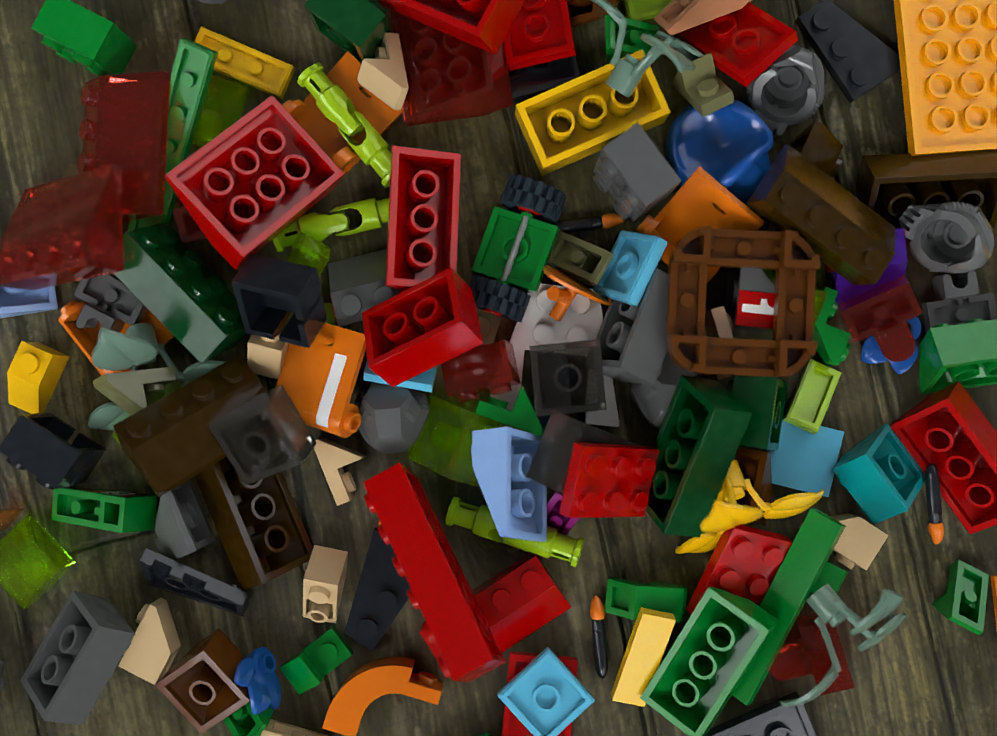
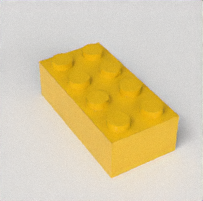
[515,49,671,176]

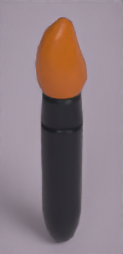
[549,213,625,233]
[925,463,944,545]
[590,595,608,679]

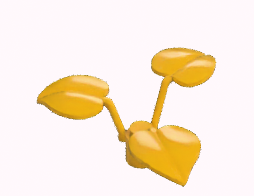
[675,459,825,554]

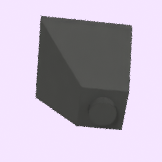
[155,479,216,560]

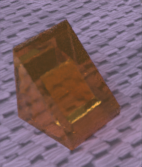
[0,508,25,531]

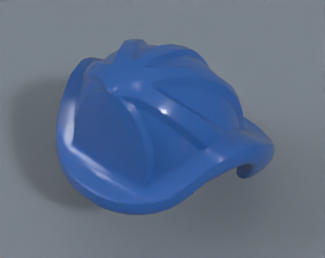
[665,99,774,204]

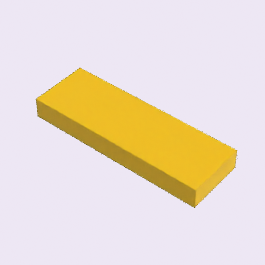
[194,26,295,99]
[610,607,676,707]

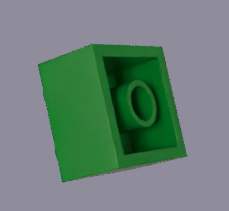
[31,0,137,81]

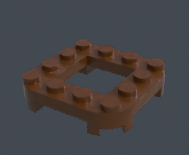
[665,226,820,377]

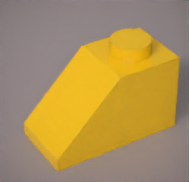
[7,341,70,414]

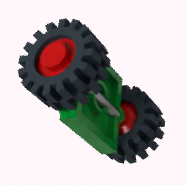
[469,174,566,322]

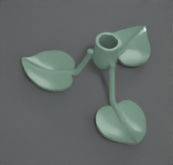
[591,0,704,98]
[88,323,226,430]
[780,584,907,706]

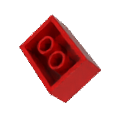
[362,267,483,387]

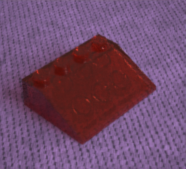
[390,9,513,126]
[75,71,170,224]
[0,163,124,290]

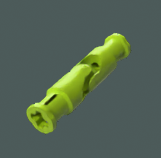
[297,62,391,188]
[273,198,389,252]
[445,497,585,567]

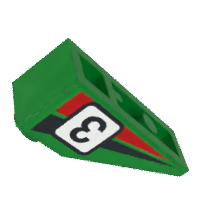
[51,487,157,533]

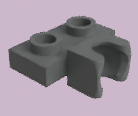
[74,265,147,337]
[921,270,997,334]

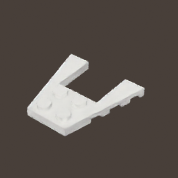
[490,284,619,427]

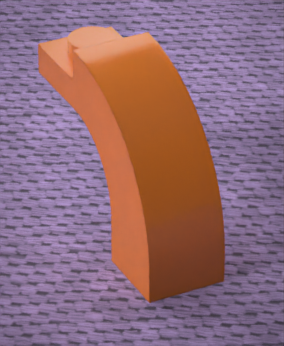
[322,657,444,736]

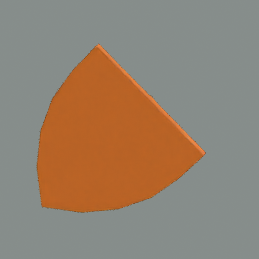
[543,265,611,321]

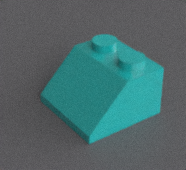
[832,423,925,525]

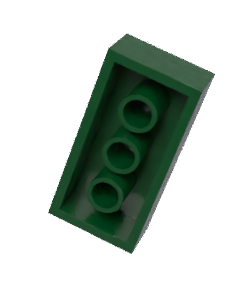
[102,223,247,364]
[646,375,752,537]

